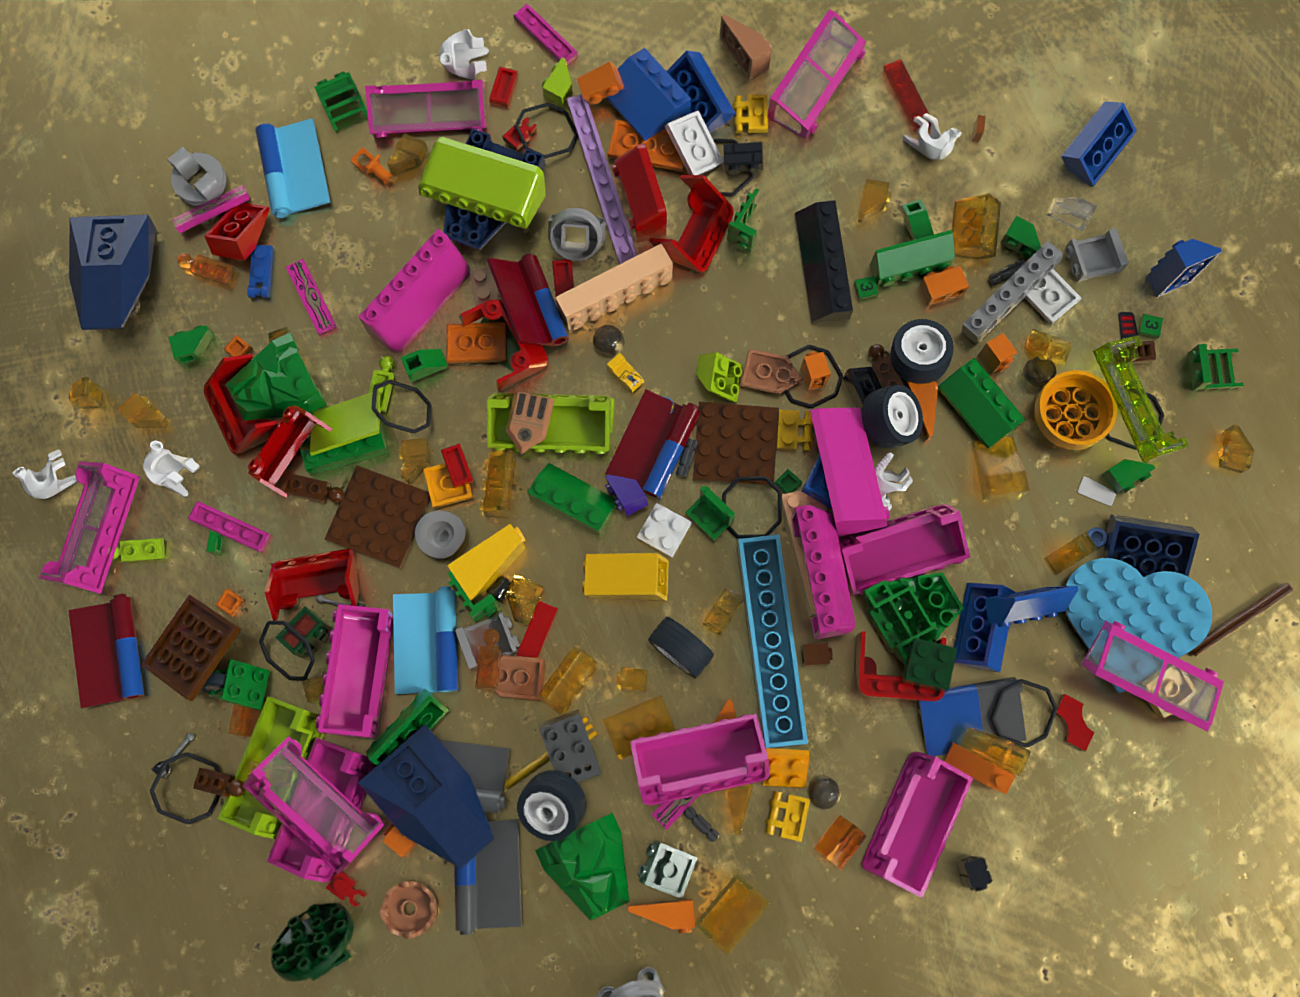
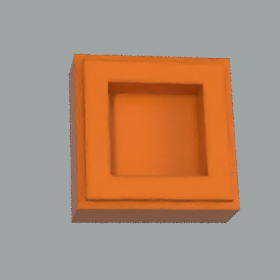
[223,334,253,357]
[215,588,245,617]

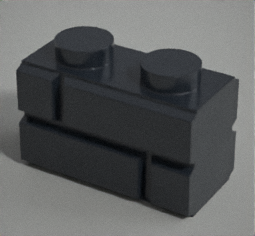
[723,142,764,175]
[955,856,992,892]

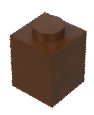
[801,643,833,668]

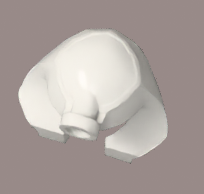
[439,29,489,80]
[903,113,962,160]
[143,441,200,497]
[12,449,78,499]
[874,453,913,511]

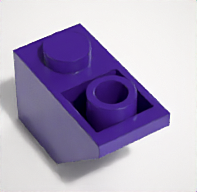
[605,475,648,516]

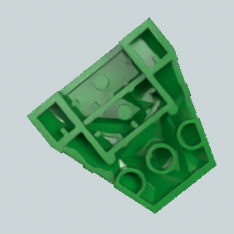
[226,332,327,421]
[863,572,964,664]
[535,812,630,921]

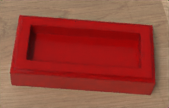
[489,66,518,107]
[552,259,574,296]
[441,443,474,488]

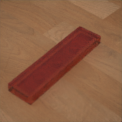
[883,59,931,133]

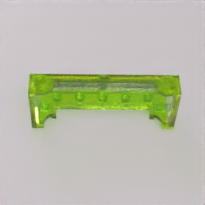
[1093,335,1189,463]

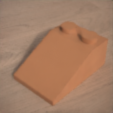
[719,14,772,80]

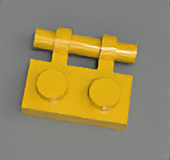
[733,94,768,134]
[776,409,814,452]
[765,791,810,842]

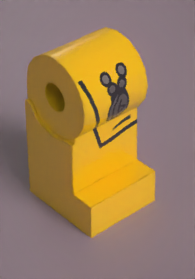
[607,353,644,393]

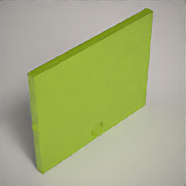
[310,390,381,456]

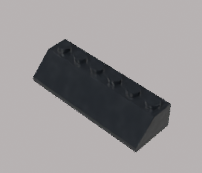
[794,200,853,323]

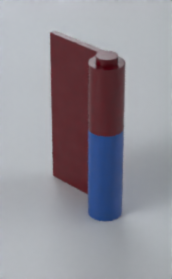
[487,253,569,346]
[605,389,701,499]
[68,594,144,708]

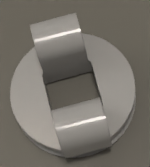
[167,147,226,206]
[548,208,606,261]
[597,967,665,997]

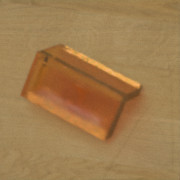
[228,696,267,737]
[815,815,867,870]

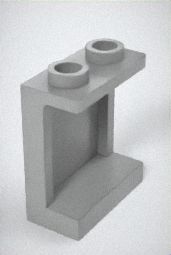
[1065,228,1129,282]
[455,612,520,671]

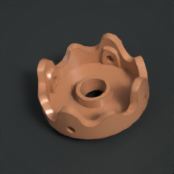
[380,881,437,938]

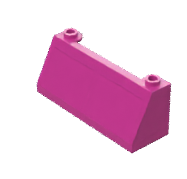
[810,408,890,537]

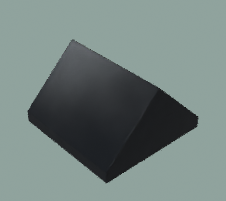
[843,367,881,413]

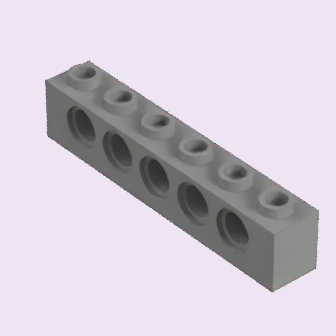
[962,241,1063,345]

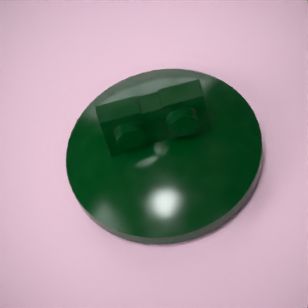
[271,903,354,982]

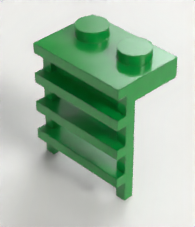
[314,71,368,131]
[727,188,759,253]
[1188,344,1244,391]
[685,485,735,541]
[447,571,500,623]

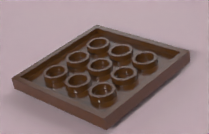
[693,401,779,487]
[325,465,431,569]
[141,595,242,702]

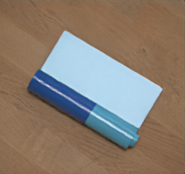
[255,118,331,218]
[393,586,458,694]

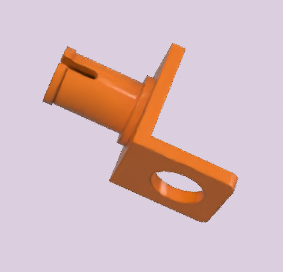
[351,147,392,184]

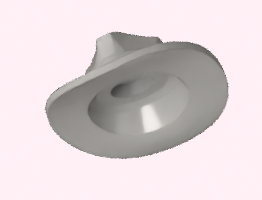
[415,511,466,559]

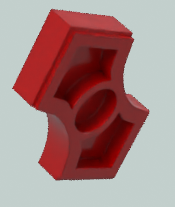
[1056,694,1095,751]

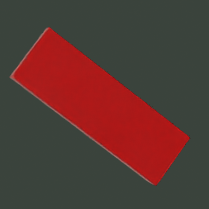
[516,601,558,658]

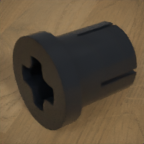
[487,576,514,603]

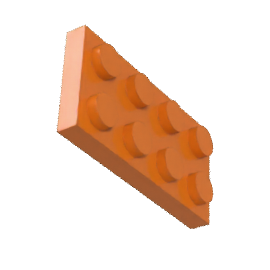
[608,120,684,172]

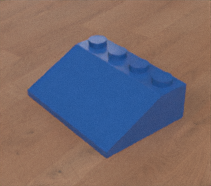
[606,48,691,141]

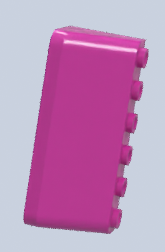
[359,229,470,353]
[838,504,971,595]
[791,505,855,639]
[316,604,393,740]
[630,714,770,805]
[267,738,376,882]
[862,751,973,898]

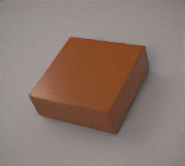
[972,115,986,142]

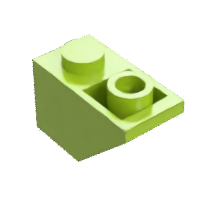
[542,57,573,107]

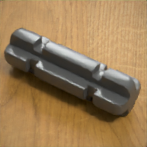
[988,259,1025,285]
[676,438,697,478]
[683,806,719,842]

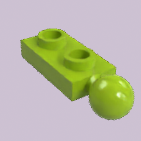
[368,355,395,413]
[108,538,165,562]

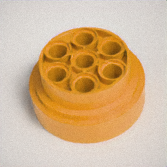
[1034,370,1118,450]

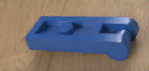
[247,245,274,298]

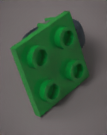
[201,659,270,711]

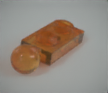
[178,253,236,286]
[475,628,502,689]

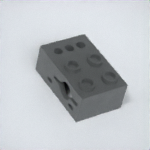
[539,709,602,782]

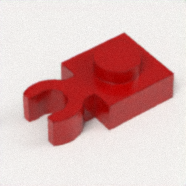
[503,117,537,151]
[326,871,367,907]

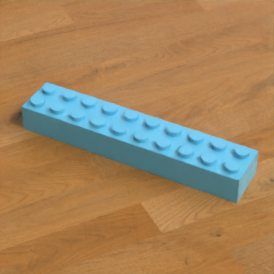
[737,534,808,748]

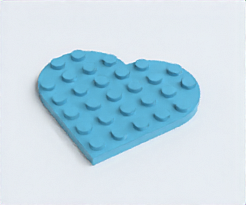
[1065,558,1212,694]

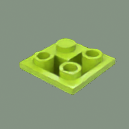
[696,352,743,403]

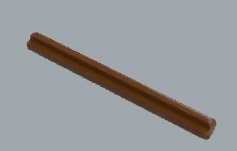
[1190,583,1293,656]

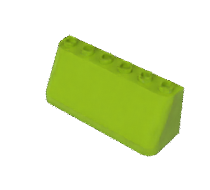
[418,137,546,229]
[487,393,612,454]
[218,696,325,839]

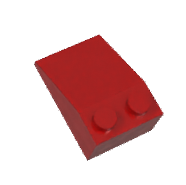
[204,203,270,261]

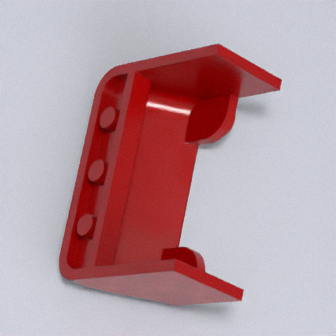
[612,143,667,243]
[649,175,734,272]
[461,299,548,392]
[204,354,281,454]
[247,405,333,498]
[264,549,359,621]
[855,631,946,702]

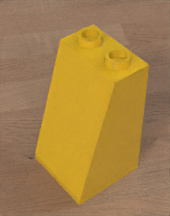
[447,523,526,605]
[582,553,669,601]

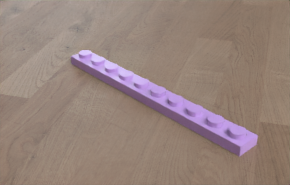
[567,94,637,265]

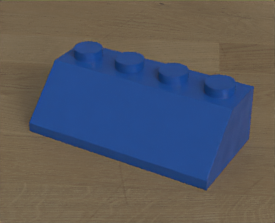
[667,50,736,133]
[1061,101,1137,186]
[1146,239,1223,297]
[954,583,1015,672]
[985,586,1078,627]

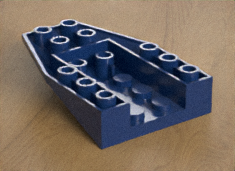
[444,128,545,251]
[69,214,156,330]
[358,725,495,869]

